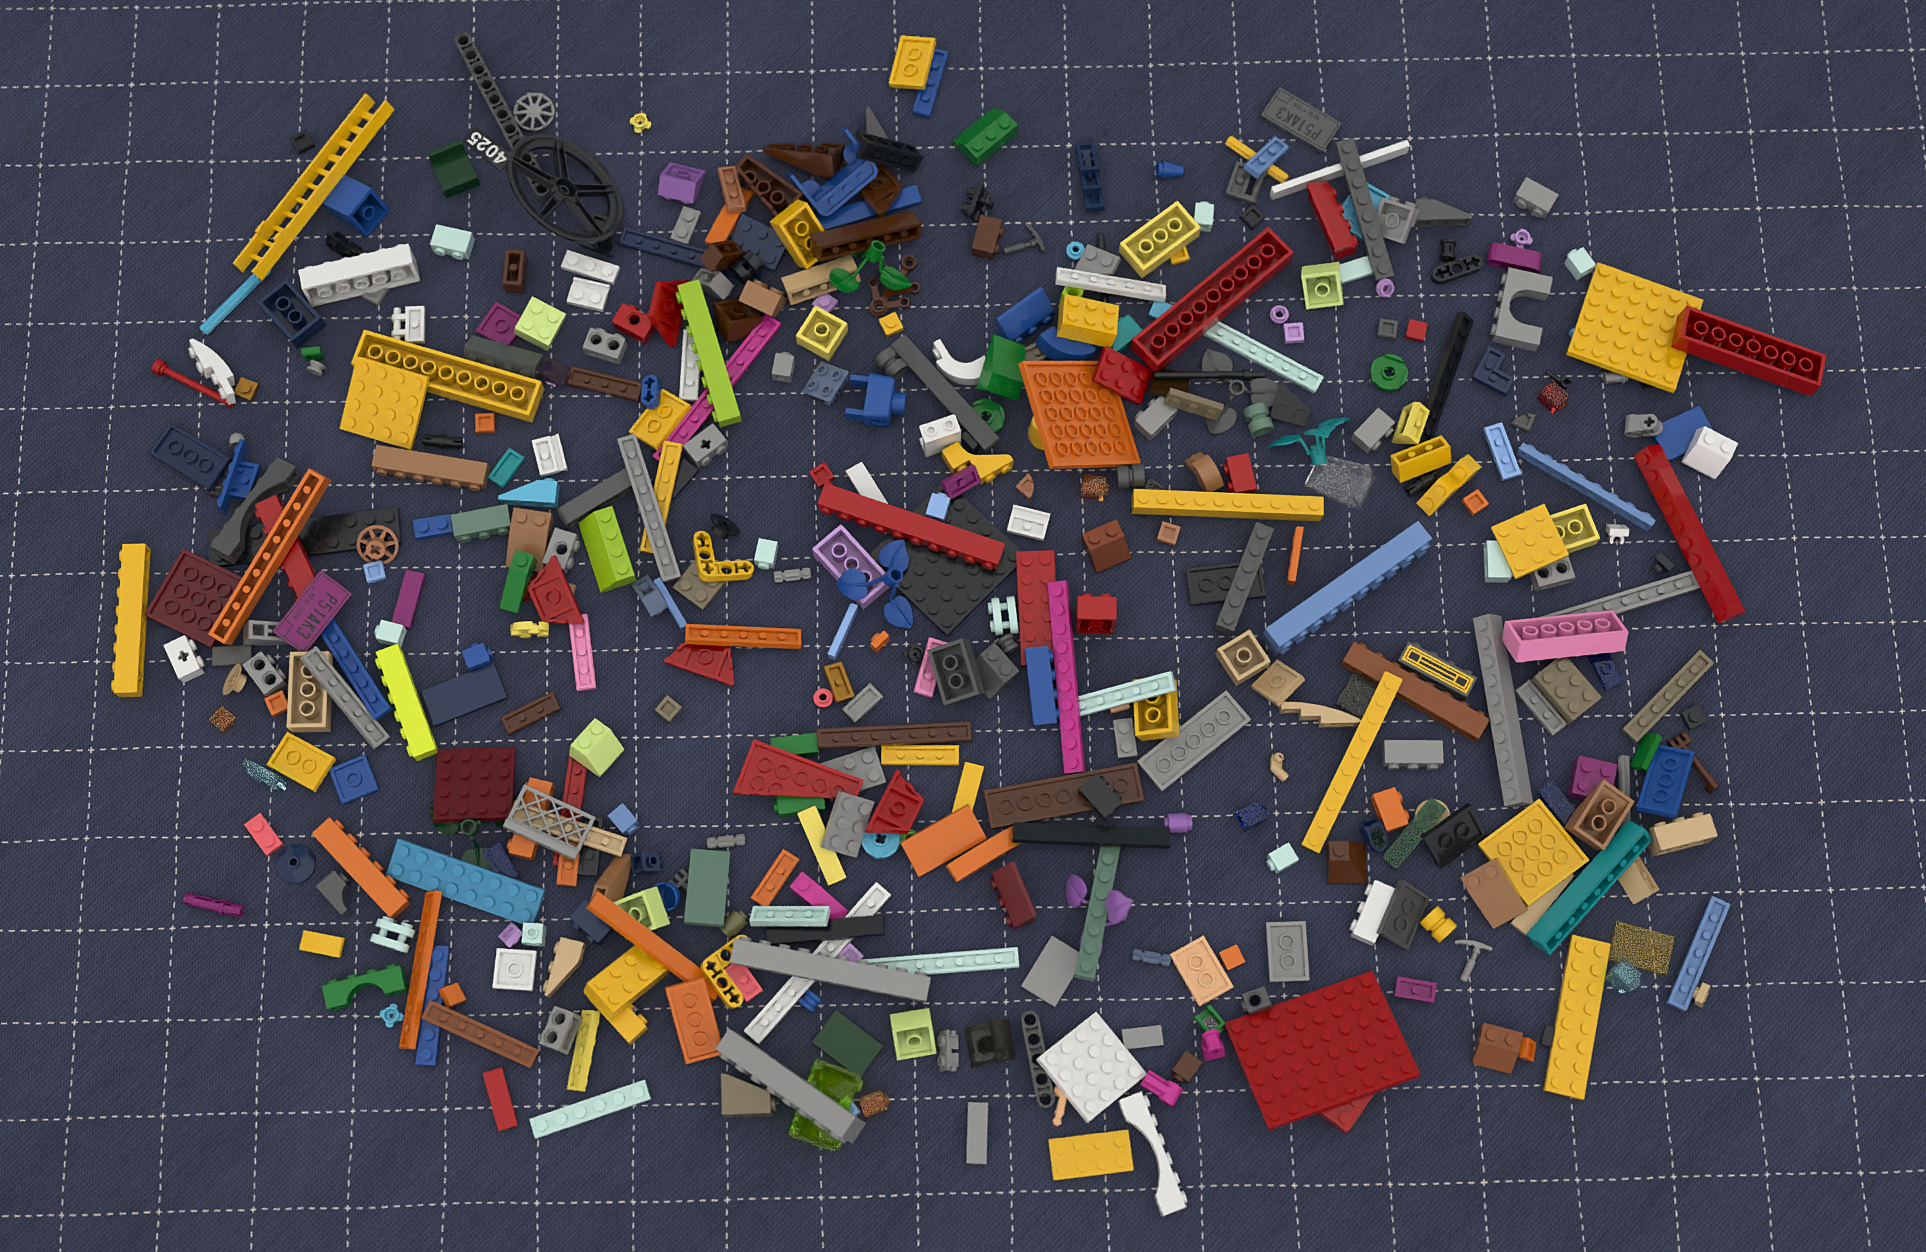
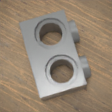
[582,328,628,365]
[1529,557,1575,592]
[242,651,288,697]
[539,1006,583,1055]

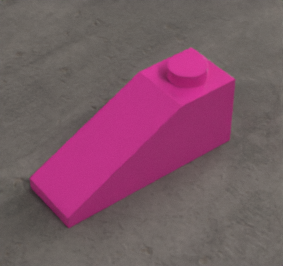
[790,872,849,919]

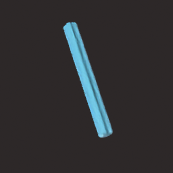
[200,270,271,335]

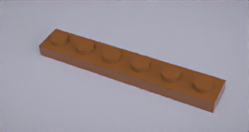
[421,1000,539,1069]

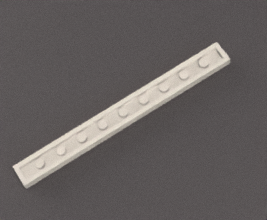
[744,882,891,1044]

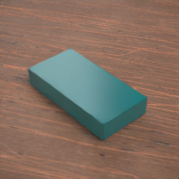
[487,448,526,489]

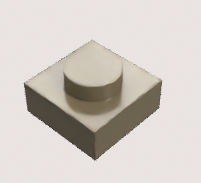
[655,695,683,723]

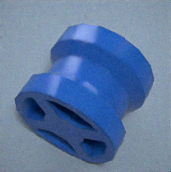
[798,989,823,1014]

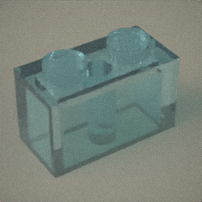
[1605,958,1643,994]

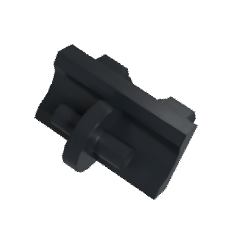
[961,183,994,222]

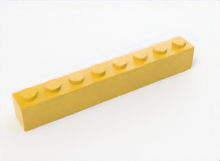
[111,544,151,697]

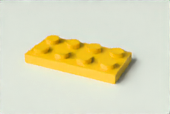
[1048,1130,1134,1181]

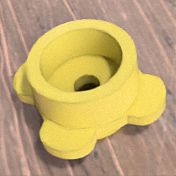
[630,113,651,133]

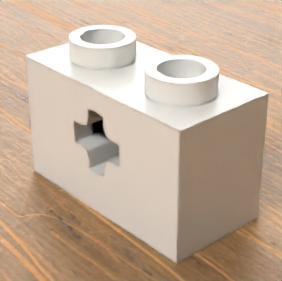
[163,635,205,683]

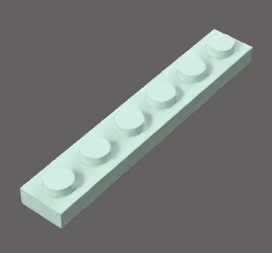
[1078,671,1177,717]
[529,1080,651,1139]

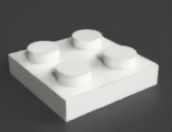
[492,948,537,991]

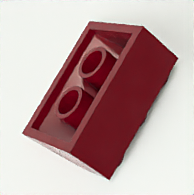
[990,861,1037,930]

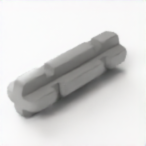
[774,567,811,583]
[707,834,746,849]

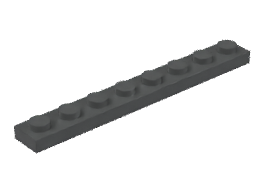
[1335,138,1394,282]

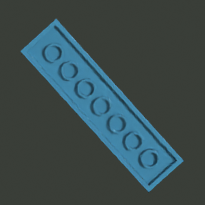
[386,838,546,924]

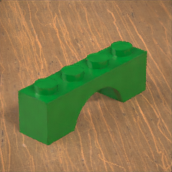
[322,964,409,1011]

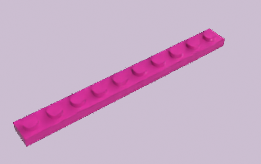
[653,314,782,462]
[1047,580,1085,774]

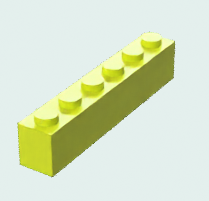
[375,644,438,761]

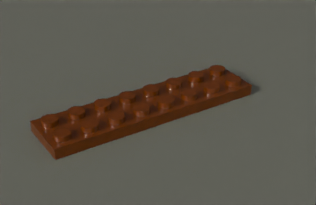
[984,763,1144,830]

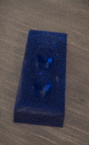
[1536,779,1576,838]

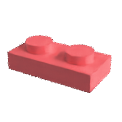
[244,813,284,856]
[724,964,763,1002]

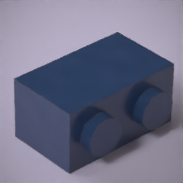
[569,900,615,946]

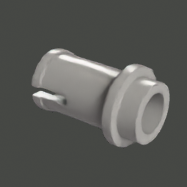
[1603,372,1628,384]

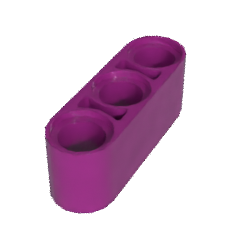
[1486,243,1542,274]

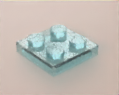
[242,758,288,791]

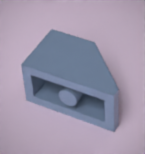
[631,575,668,617]

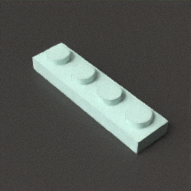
[749,906,831,926]

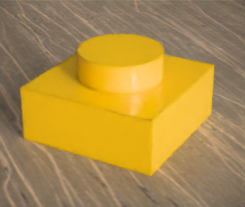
[879,312,903,337]

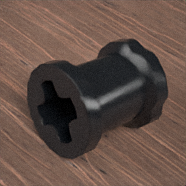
[1439,239,1457,262]

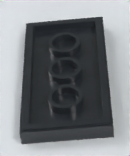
[1185,562,1266,606]

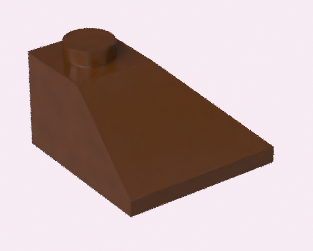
[713,298,763,342]
[1326,841,1367,884]

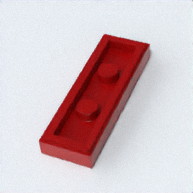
[483,1067,519,1132]

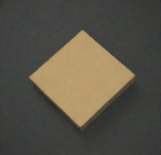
[1251,660,1305,707]

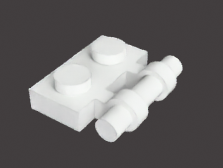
[391,306,426,344]

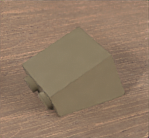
[721,1074,777,1118]

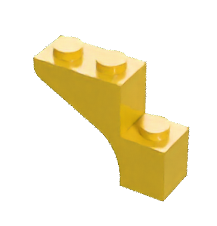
[942,441,1014,484]
[1416,454,1482,517]

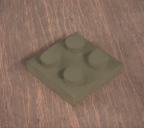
[673,560,727,611]

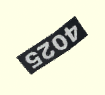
[462,127,509,171]

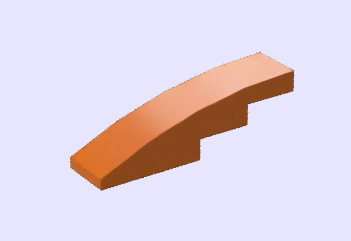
[705,187,754,245]
[946,826,1022,883]

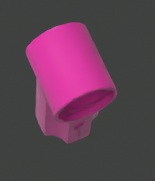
[1140,1070,1183,1107]

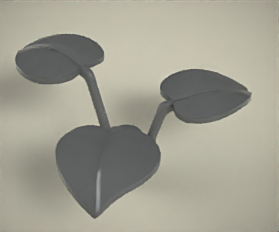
[1202,349,1279,434]

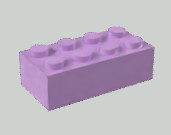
[812,525,891,610]

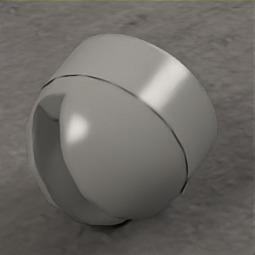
[229,433,245,448]

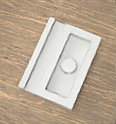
[567,277,610,312]
[532,434,568,477]
[1007,505,1050,541]

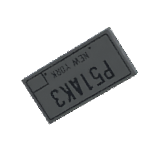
[1260,87,1342,154]

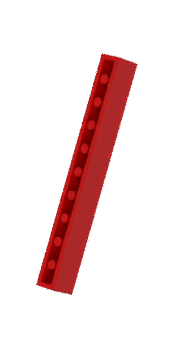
[1633,444,1746,623]
[817,483,1005,570]

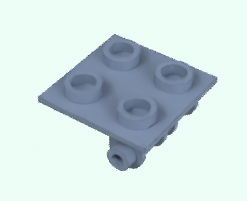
[802,361,850,406]

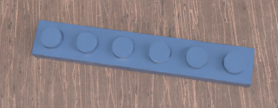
[1666,896,1731,1012]

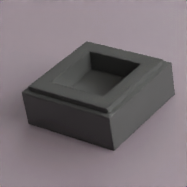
[1377,318,1398,341]

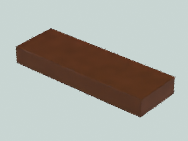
[500,692,562,736]

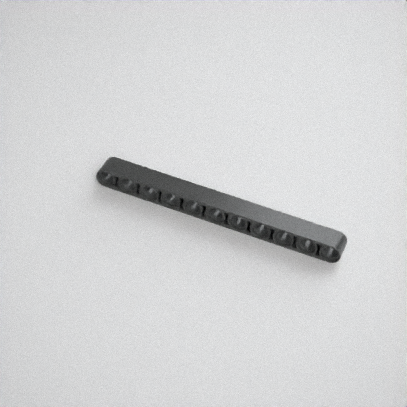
[455,32,552,203]

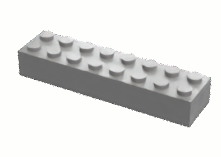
[715,1029,866,1143]

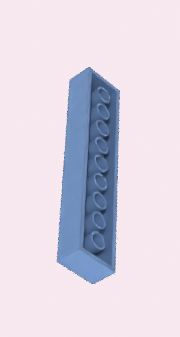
[1261,521,1432,656]

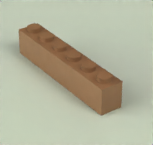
[371,445,490,491]

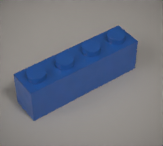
[1024,646,1060,726]

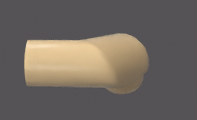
[1270,752,1289,782]

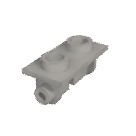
[937,1030,959,1072]

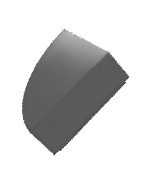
[1510,413,1536,433]

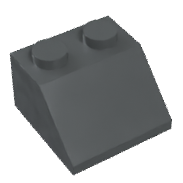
[976,642,1019,700]

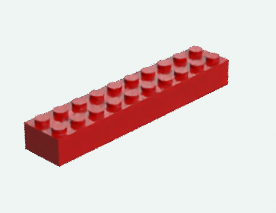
[1131,227,1294,372]

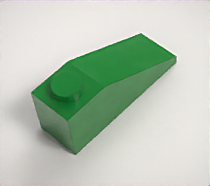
[500,550,537,614]

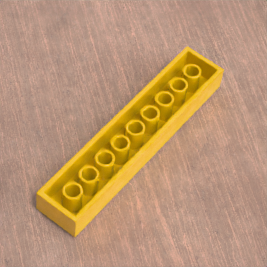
[351,330,544,423]

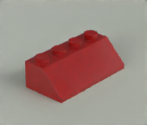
[1307,182,1358,261]

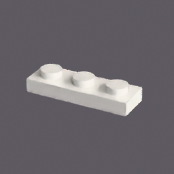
[561,250,620,285]

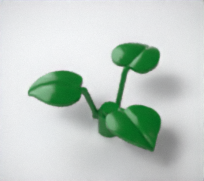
[829,240,913,293]

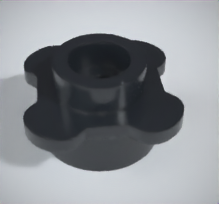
[904,643,925,666]

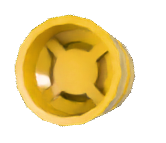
[1420,906,1457,943]

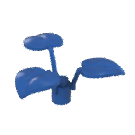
[837,540,913,629]

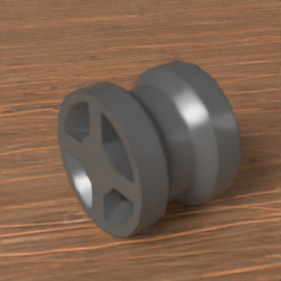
[996,633,1020,656]

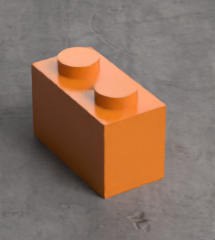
[1370,787,1410,834]

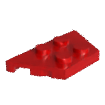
[648,279,690,347]
[527,555,585,624]
[664,642,735,687]
[865,769,924,834]

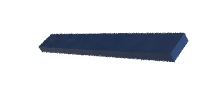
[618,227,765,282]

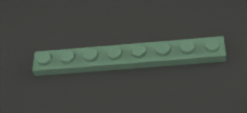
[1074,846,1120,982]

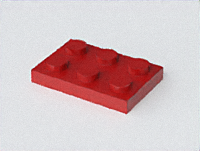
[1091,346,1153,405]

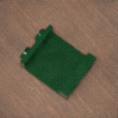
[428,140,480,199]

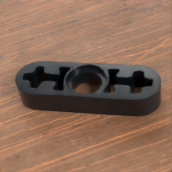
[1431,254,1483,285]

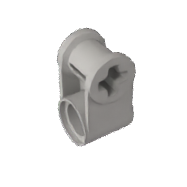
[1624,414,1663,438]

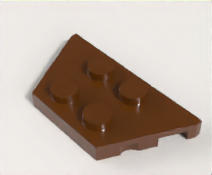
[858,164,902,218]

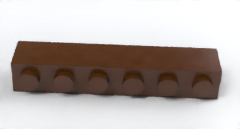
[810,211,921,262]

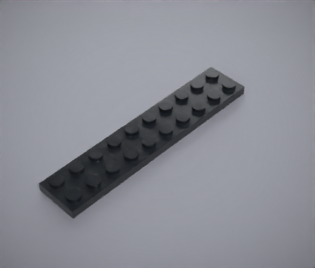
[208,507,402,567]

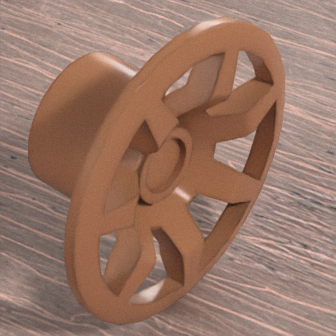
[357,525,399,565]

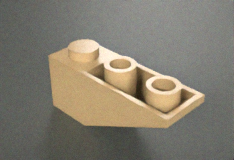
[543,937,586,998]

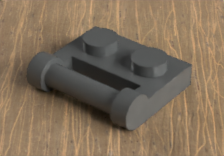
[1225,161,1268,206]

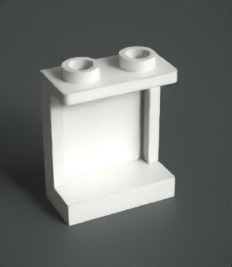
[919,414,961,457]

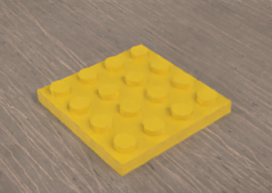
[339,356,430,450]
[1477,799,1589,907]

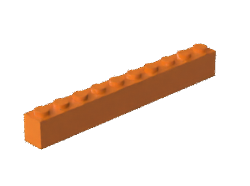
[208,468,332,645]

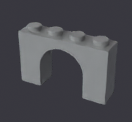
[1490,268,1553,352]

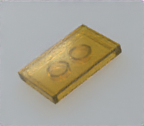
[1608,921,1675,976]

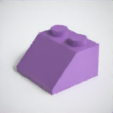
[658,162,705,204]

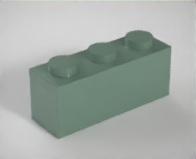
[451,504,512,543]

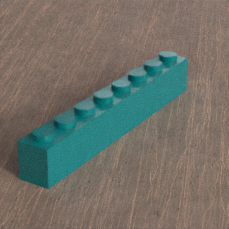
[1526,820,1653,955]

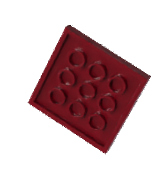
[144,549,242,649]
[433,747,516,823]

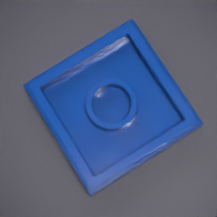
[329,754,379,805]

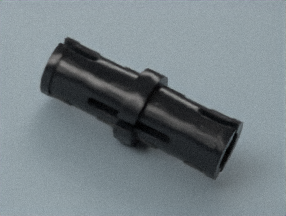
[423,434,463,449]
[1404,469,1442,497]

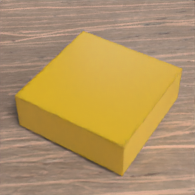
[1170,246,1190,265]

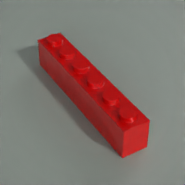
[255,495,316,601]

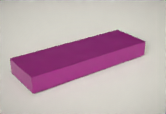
[392,570,426,629]

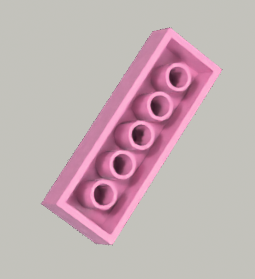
[1502,610,1628,662]

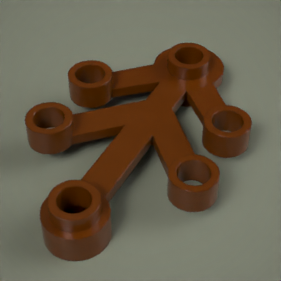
[868,255,920,316]

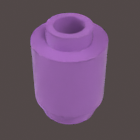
[1163,813,1192,833]

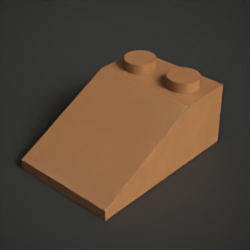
[506,507,555,573]
[1564,779,1635,850]
[1461,858,1528,929]

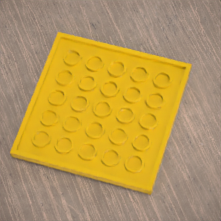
[1566,262,1703,393]

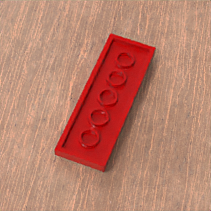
[1016,550,1056,666]

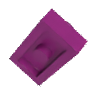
[941,464,981,499]
[1394,976,1437,1004]

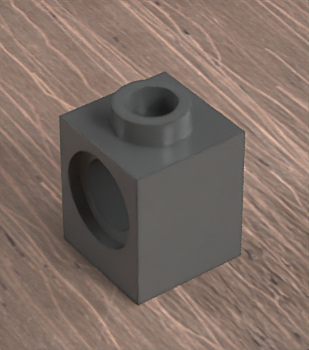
[1240,986,1273,1015]

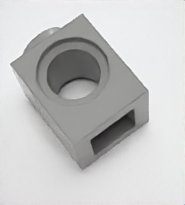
[772,352,795,383]

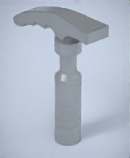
[1454,940,1492,983]

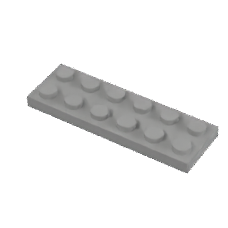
[1137,690,1251,792]

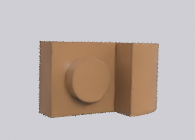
[1185,451,1224,492]

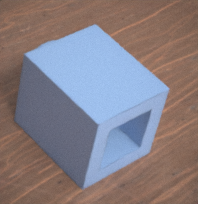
[926,493,951,523]

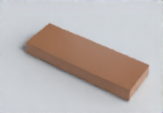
[717,166,746,213]

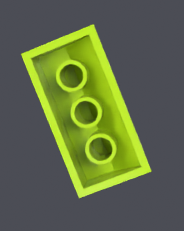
[578,506,637,593]

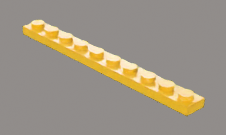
[1301,671,1403,854]

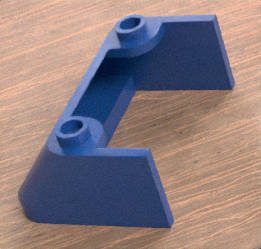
[785,127,878,216]

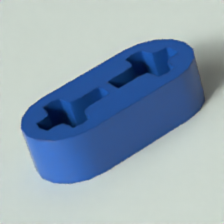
[641,375,661,409]

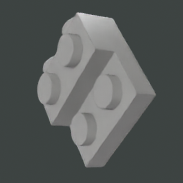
[1376,196,1420,244]

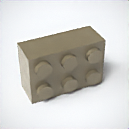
[1531,657,1602,725]

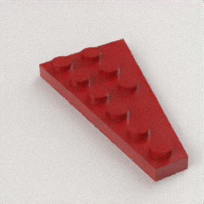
[732,739,864,799]

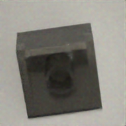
[965,1019,1016,1068]

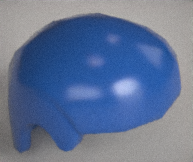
[652,882,681,911]

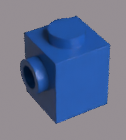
[462,643,494,672]

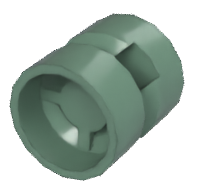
[1243,403,1274,437]

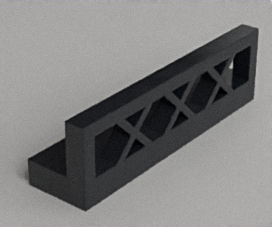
[855,131,924,173]

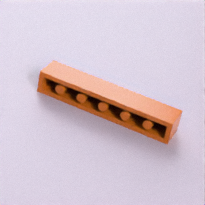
[312,817,411,919]

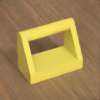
[1392,402,1430,444]

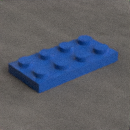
[1637,745,1695,819]

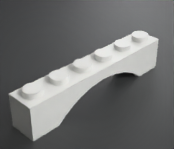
[1118,1092,1188,1217]

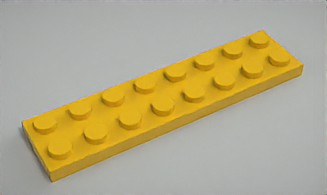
[1543,935,1611,1100]

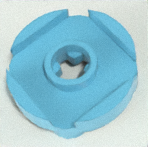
[862,823,900,859]

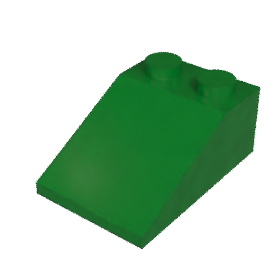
[976,334,1025,401]

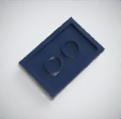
[729,214,787,272]

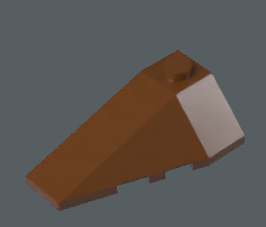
[763,143,845,178]

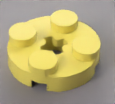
[510,621,549,638]

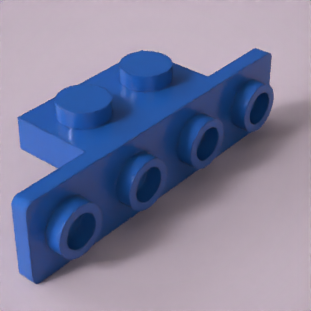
[217,439,261,514]

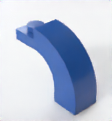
[1035,326,1102,361]

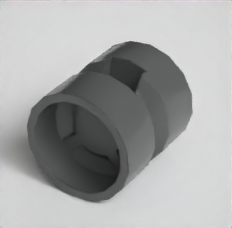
[874,346,909,381]
[1116,463,1145,489]

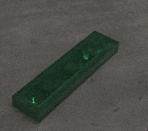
[1382,797,1446,870]

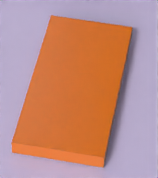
[900,804,987,877]
[665,977,721,1064]

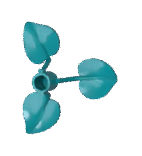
[1268,417,1349,465]

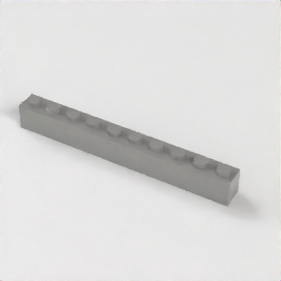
[1473,614,1533,808]
[730,936,931,1003]

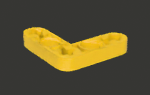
[692,531,754,582]
[700,935,747,1009]

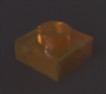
[208,705,237,733]

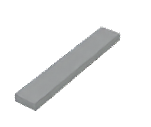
[300,646,390,750]

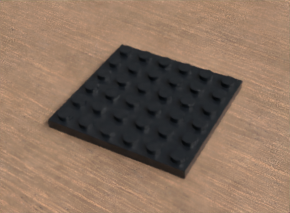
[869,484,1021,637]

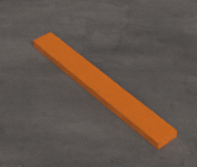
[399,890,442,1049]
[586,891,723,1002]

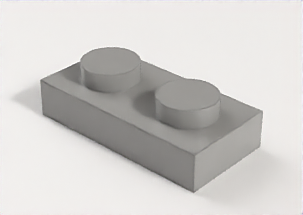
[670,206,701,245]
[1113,718,1137,759]

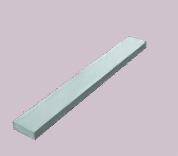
[1203,322,1324,394]
[863,947,1019,975]

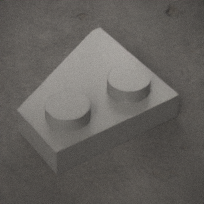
[1074,244,1121,276]

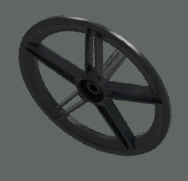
[507,134,623,244]

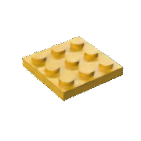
[1491,504,1569,580]

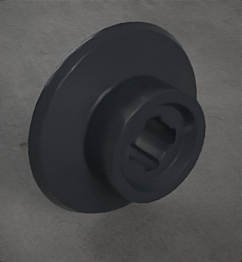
[710,513,740,539]

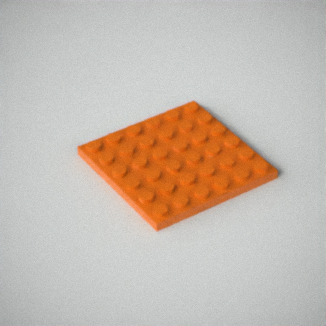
[1018,361,1141,469]

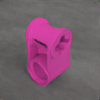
[1201,1030,1225,1061]

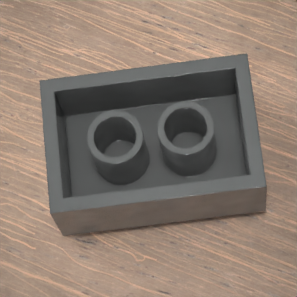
[927,638,986,705]

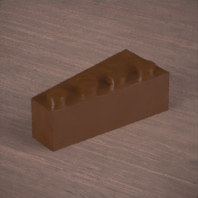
[735,154,806,218]

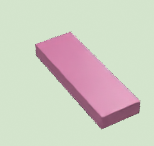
[913,637,947,698]

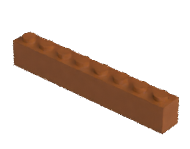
[1341,642,1490,743]

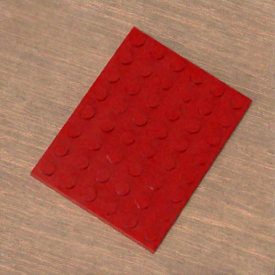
[1224,971,1420,1131]

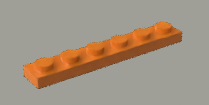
[685,624,801,649]

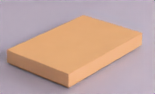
[1170,935,1234,1007]

